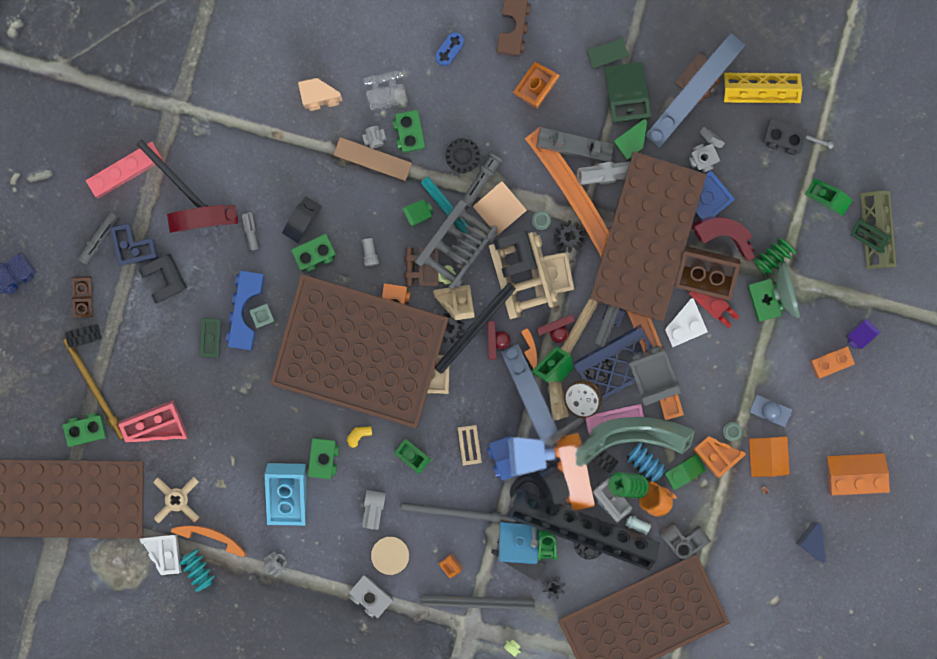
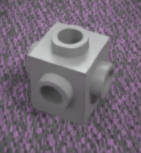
[689,143,720,173]

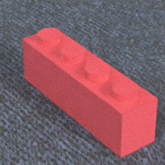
[86,141,164,199]

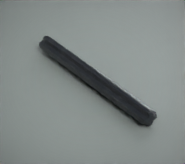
[435,283,516,374]

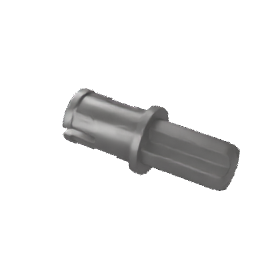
[242,212,260,251]

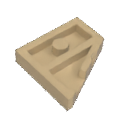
[433,285,474,320]

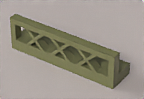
[860,191,897,269]

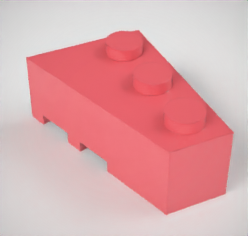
[118,400,188,442]

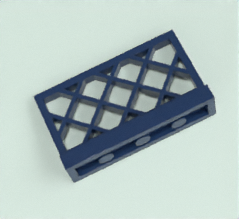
[574,324,653,402]

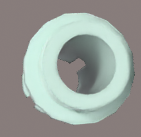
[625,515,651,535]

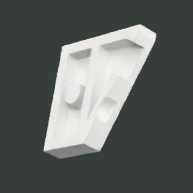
[665,298,708,347]

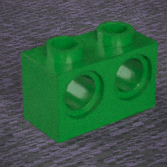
[392,110,425,153]
[291,234,337,273]
[63,412,108,447]

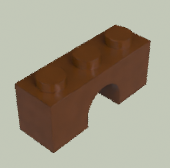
[497,0,531,57]

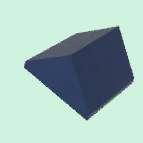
[796,522,826,563]

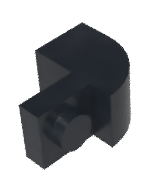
[282,196,322,243]
[529,463,571,504]

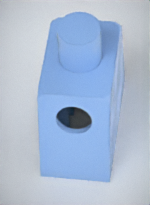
[508,438,555,476]

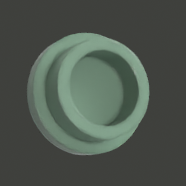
[532,211,551,230]
[723,422,742,441]

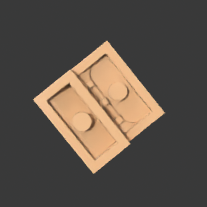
[473,182,527,236]

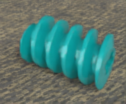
[179,548,215,592]

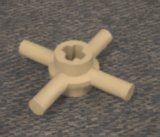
[153,477,199,523]

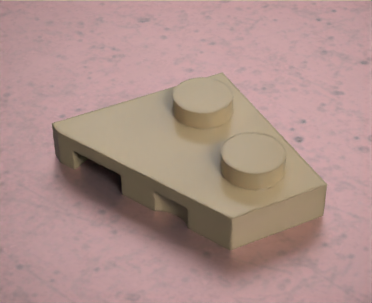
[547,382,569,421]

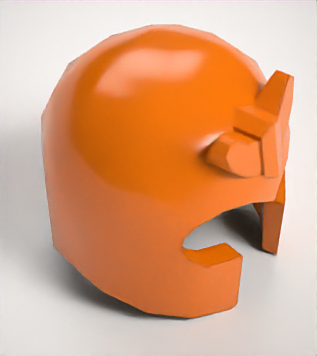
[639,482,677,517]

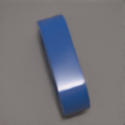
[436,33,464,66]

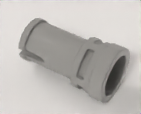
[361,238,380,267]

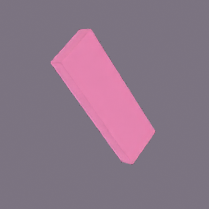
[585,404,644,435]

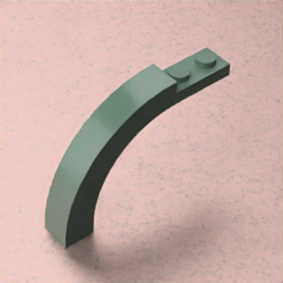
[575,417,695,468]

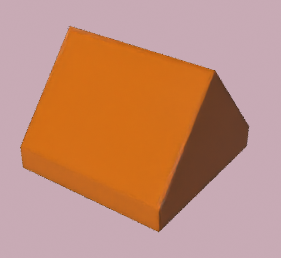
[438,553,463,579]

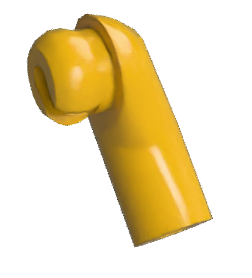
[347,426,372,448]

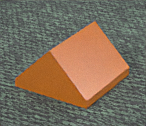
[513,61,560,110]
[749,436,790,477]

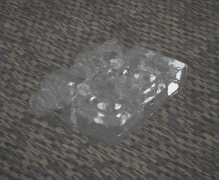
[363,70,408,111]

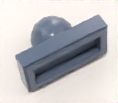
[749,395,792,427]

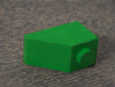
[613,119,647,161]
[805,178,853,216]
[402,199,434,228]
[532,347,573,382]
[664,454,706,490]

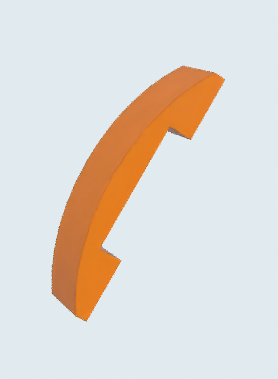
[171,525,247,557]

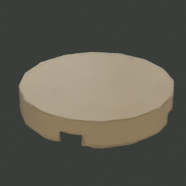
[371,536,409,575]

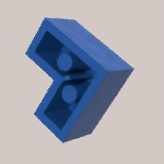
[487,436,517,481]

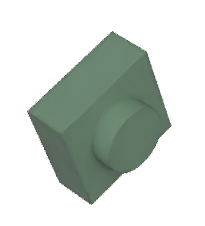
[250,304,275,328]

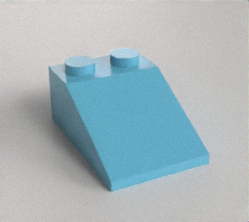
[265,463,306,526]

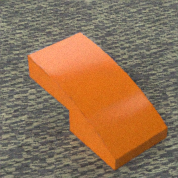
[521,328,537,369]

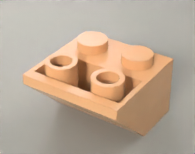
[298,78,343,111]

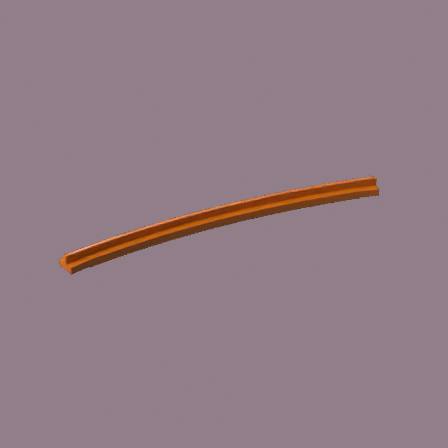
[525,127,684,420]

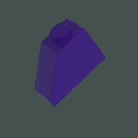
[845,319,881,349]

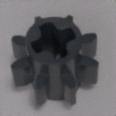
[542,576,566,600]

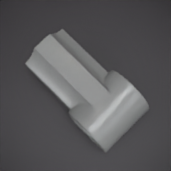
[362,490,386,530]

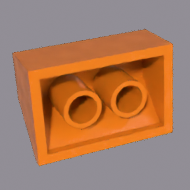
[827,453,890,495]

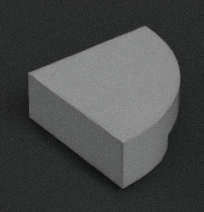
[700,127,725,148]

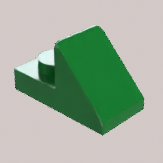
[394,438,431,474]

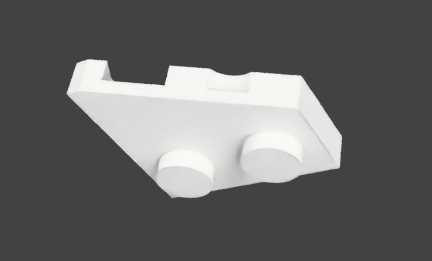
[140,534,182,575]

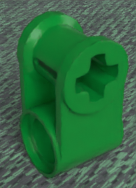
[538,529,557,561]

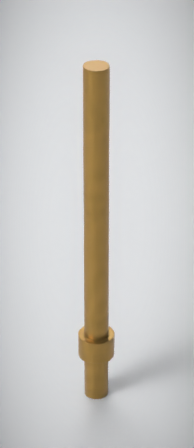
[62,339,124,440]

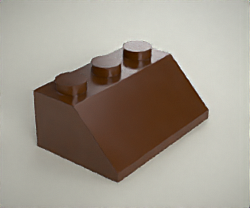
[675,246,741,301]

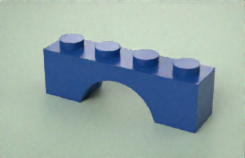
[226,271,265,350]

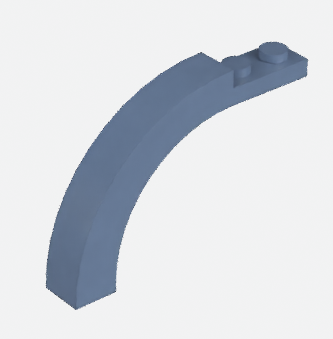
[645,33,746,148]
[501,344,561,467]

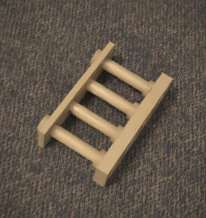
[489,232,558,319]

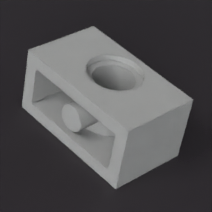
[349,574,393,618]

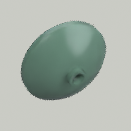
[773,262,801,318]

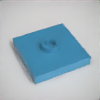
[498,522,538,564]

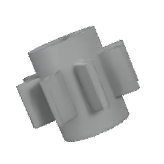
[362,126,387,149]
[263,551,287,577]

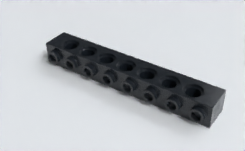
[507,489,660,570]

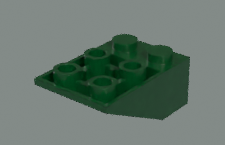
[604,62,651,124]

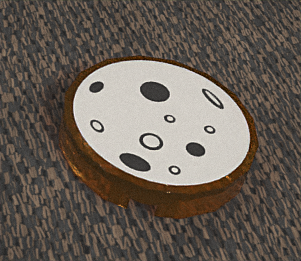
[564,380,602,418]

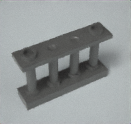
[414,200,498,289]

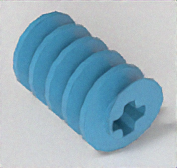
[627,442,668,483]

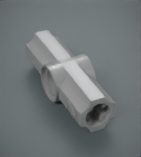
[577,161,630,185]

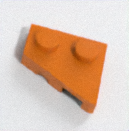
[693,436,746,479]

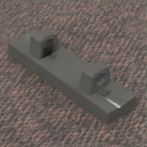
[536,127,614,163]

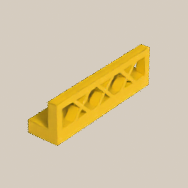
[724,73,802,103]

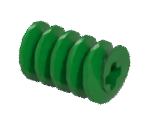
[754,238,797,279]
[609,472,649,499]

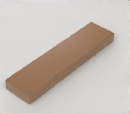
[334,137,412,181]

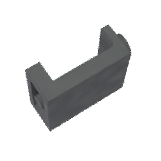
[628,345,681,405]

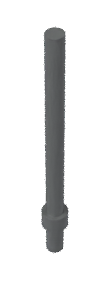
[401,503,516,524]

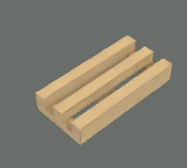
[458,425,482,466]

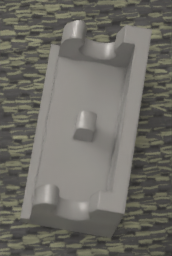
[592,478,633,522]

